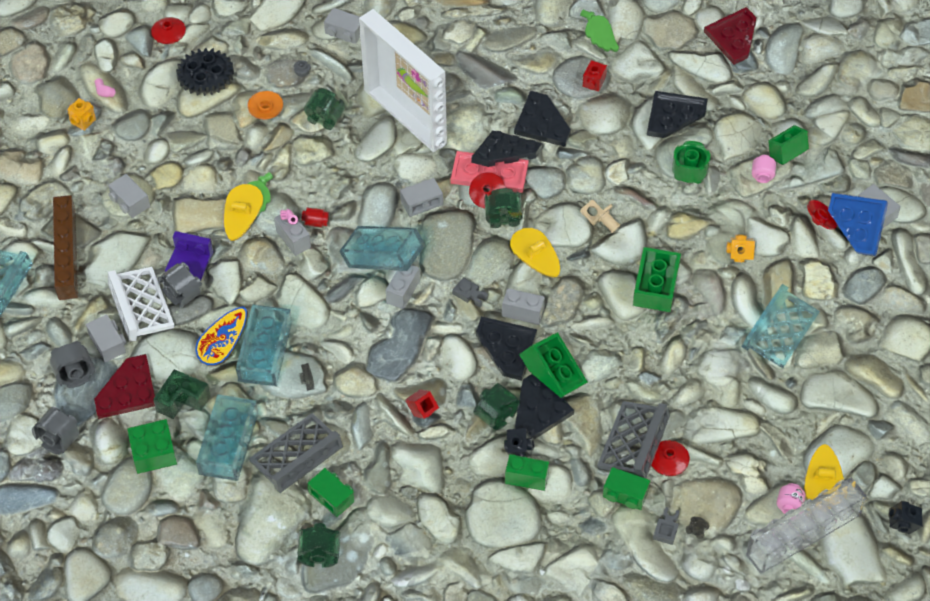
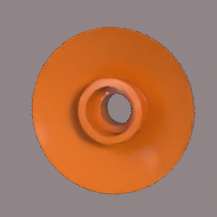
[248,91,283,120]

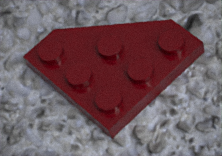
[704,7,757,65]
[94,354,157,419]

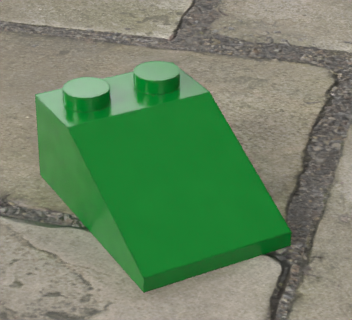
[519,332,588,398]

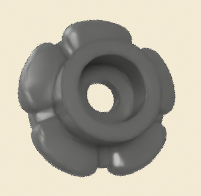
[294,60,311,77]

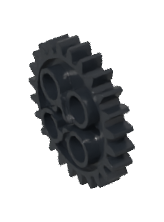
[176,48,234,96]

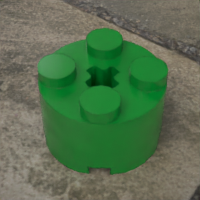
[672,141,711,184]

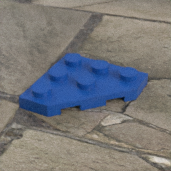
[828,193,888,257]

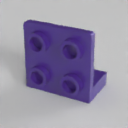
[165,231,213,281]

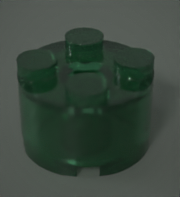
[304,88,346,130]
[484,188,523,228]
[473,383,520,431]
[297,523,341,568]

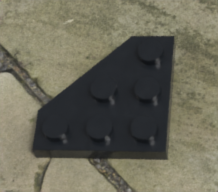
[514,91,571,147]
[647,91,708,138]
[471,130,543,167]
[476,316,537,381]
[514,374,574,439]

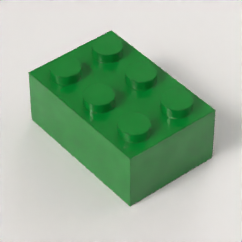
[633,247,681,312]

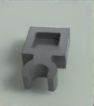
[452,277,488,307]
[653,507,679,545]

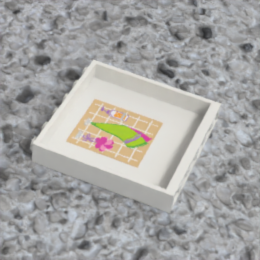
[359,9,447,152]

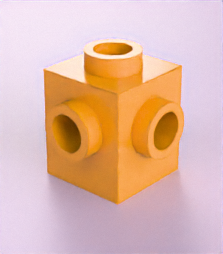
[67,98,96,131]
[726,234,755,262]

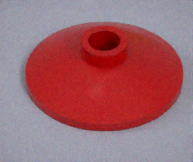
[151,17,186,44]
[469,172,506,209]
[807,200,838,230]
[651,440,690,476]

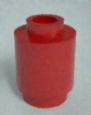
[301,207,329,228]

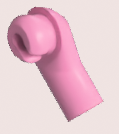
[95,79,116,97]
[280,209,298,225]

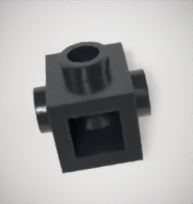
[504,428,534,457]
[888,501,923,534]

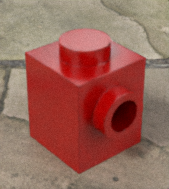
[582,60,607,92]
[405,389,439,419]

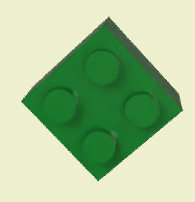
[127,419,177,474]

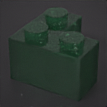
[153,369,211,419]

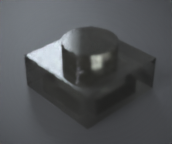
[299,363,315,391]

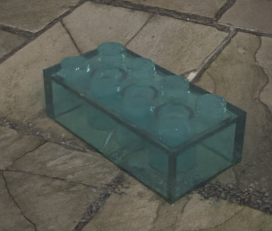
[339,226,425,271]
[236,305,292,387]
[196,394,258,481]

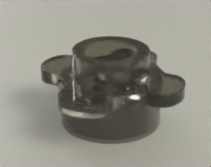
[685,517,710,539]

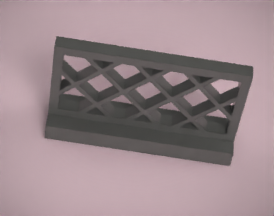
[597,401,670,478]
[249,413,343,493]

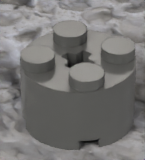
[158,262,202,308]
[50,341,95,388]
[32,407,79,455]

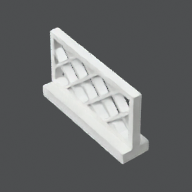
[108,267,174,342]

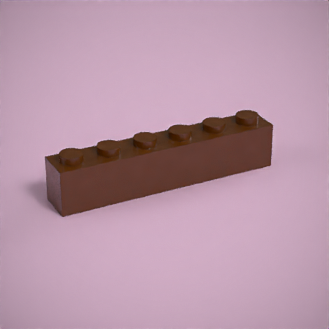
[53,195,78,300]

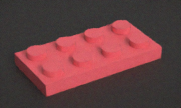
[450,151,529,193]

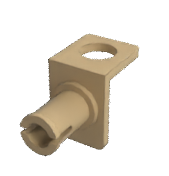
[580,200,621,233]

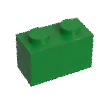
[768,125,809,165]
[505,454,549,491]
[603,467,651,510]
[307,468,354,518]

